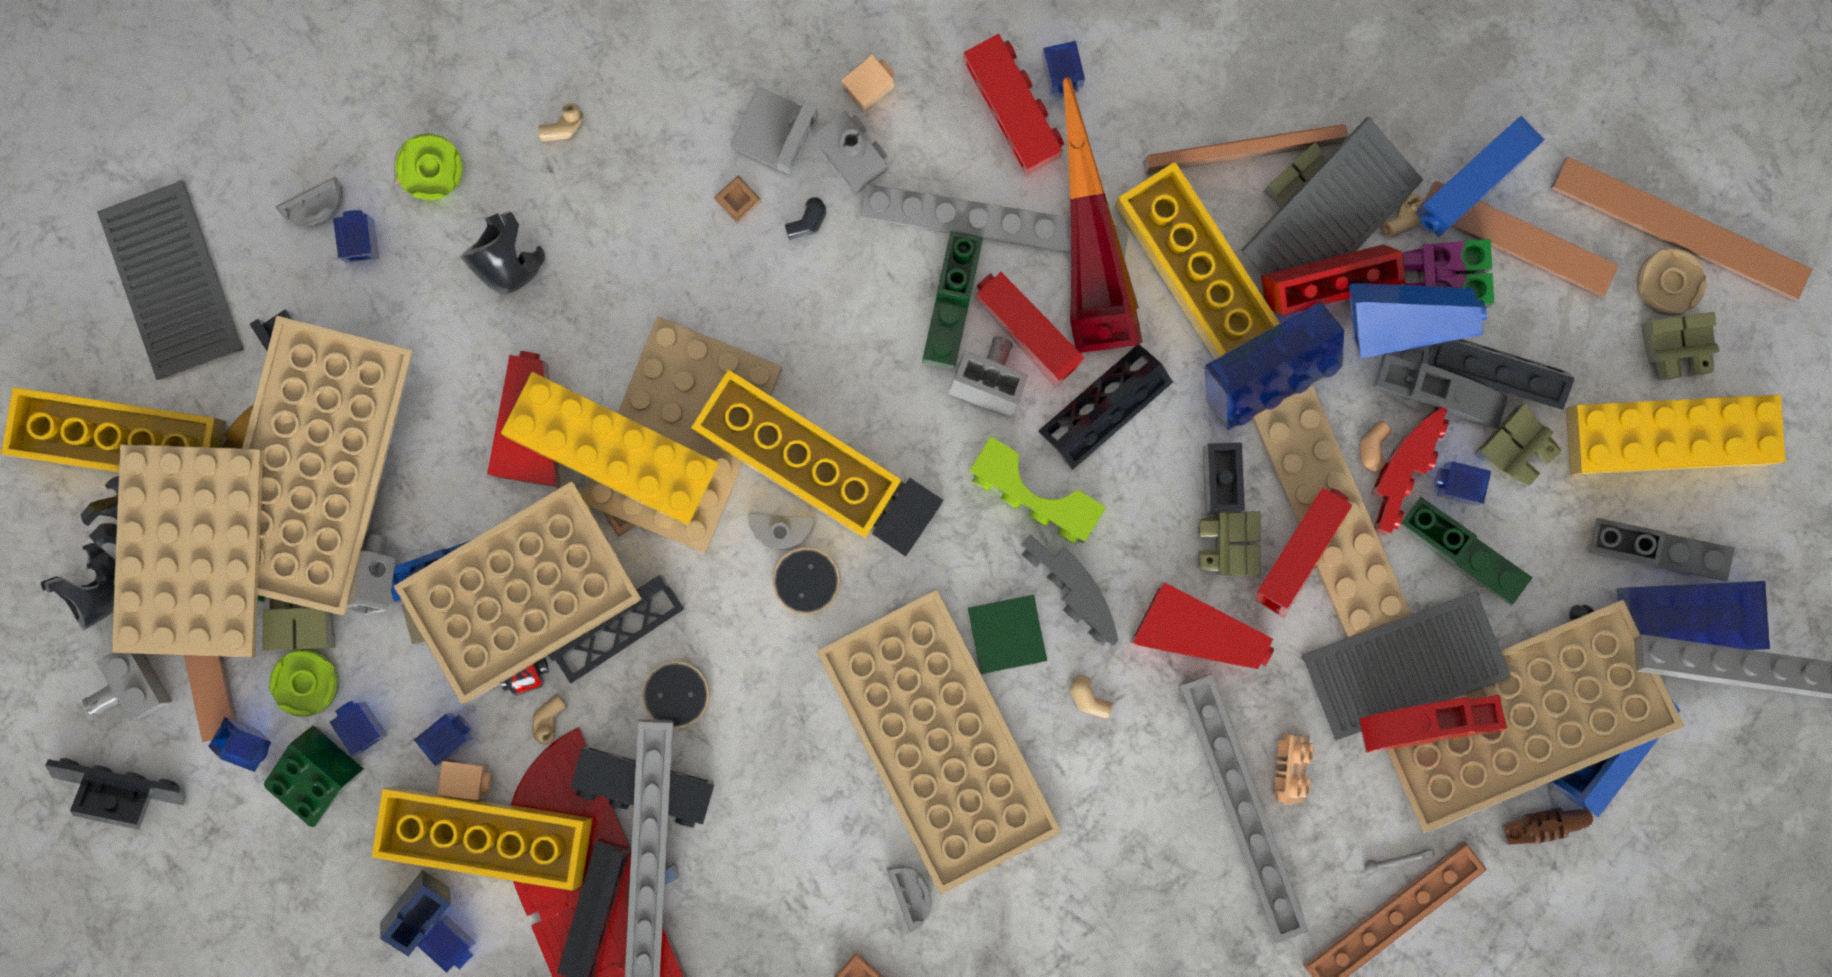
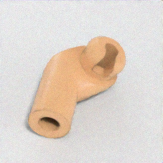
[1359,420,1392,472]

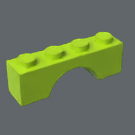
[969,436,1106,545]

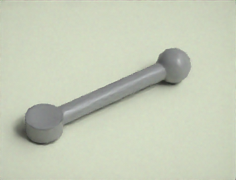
[1365,849,1435,874]

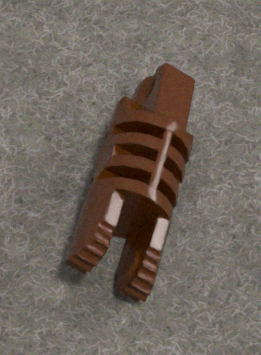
[1502,807,1594,845]

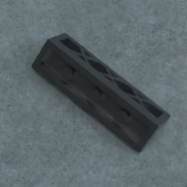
[1432,339,1575,410]
[1038,344,1173,470]
[548,575,685,684]
[557,840,631,977]

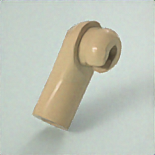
[538,103,583,142]
[1382,193,1424,238]
[1070,675,1112,719]
[532,694,567,745]

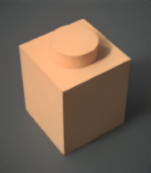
[841,55,895,113]
[437,759,493,801]

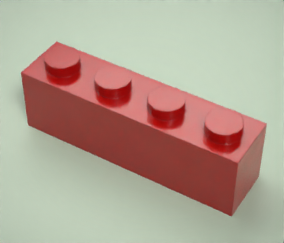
[963,34,1064,176]
[1261,244,1406,316]

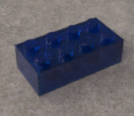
[1205,302,1345,430]
[1617,581,1770,650]

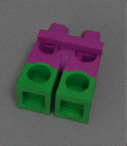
[1402,239,1494,308]

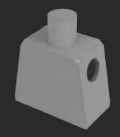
[347,534,395,615]

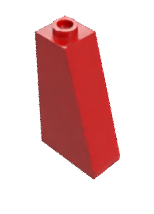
[975,272,1085,388]
[487,351,560,488]
[1255,487,1352,618]
[1130,582,1274,669]

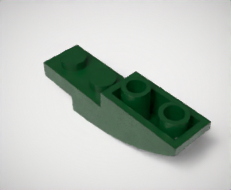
[922,231,983,371]
[1401,496,1533,606]

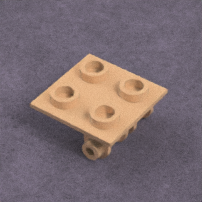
[1273,733,1314,805]

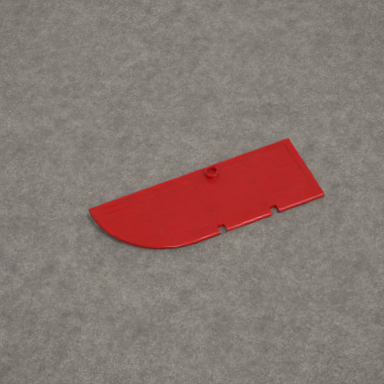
[511,727,685,977]

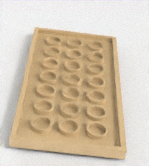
[242,316,414,616]
[816,589,1061,895]
[1386,600,1684,834]

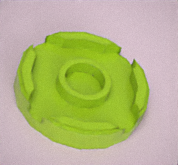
[394,133,463,201]
[269,649,339,717]

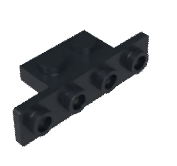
[45,758,186,830]

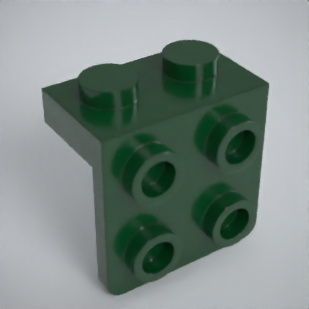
[264,725,364,827]

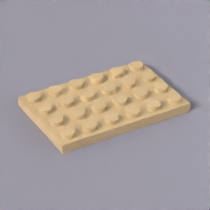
[583,316,782,553]
[112,444,263,657]
[394,481,642,705]

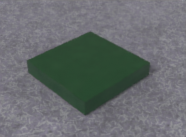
[968,595,1047,674]

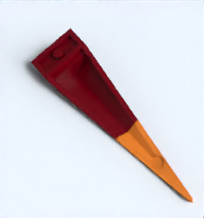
[1063,77,1143,353]

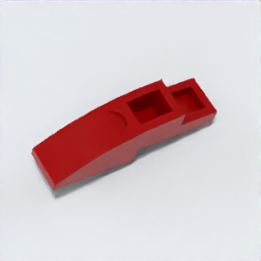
[1371,408,1449,535]
[1359,695,1507,753]

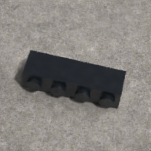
[570,746,714,828]

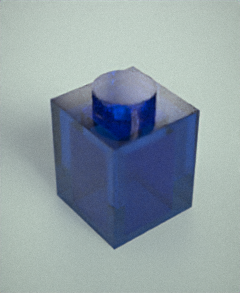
[1041,41,1085,97]
[333,210,379,263]
[1434,461,1491,506]
[329,700,388,756]
[414,713,474,766]
[208,717,272,772]
[418,915,476,973]

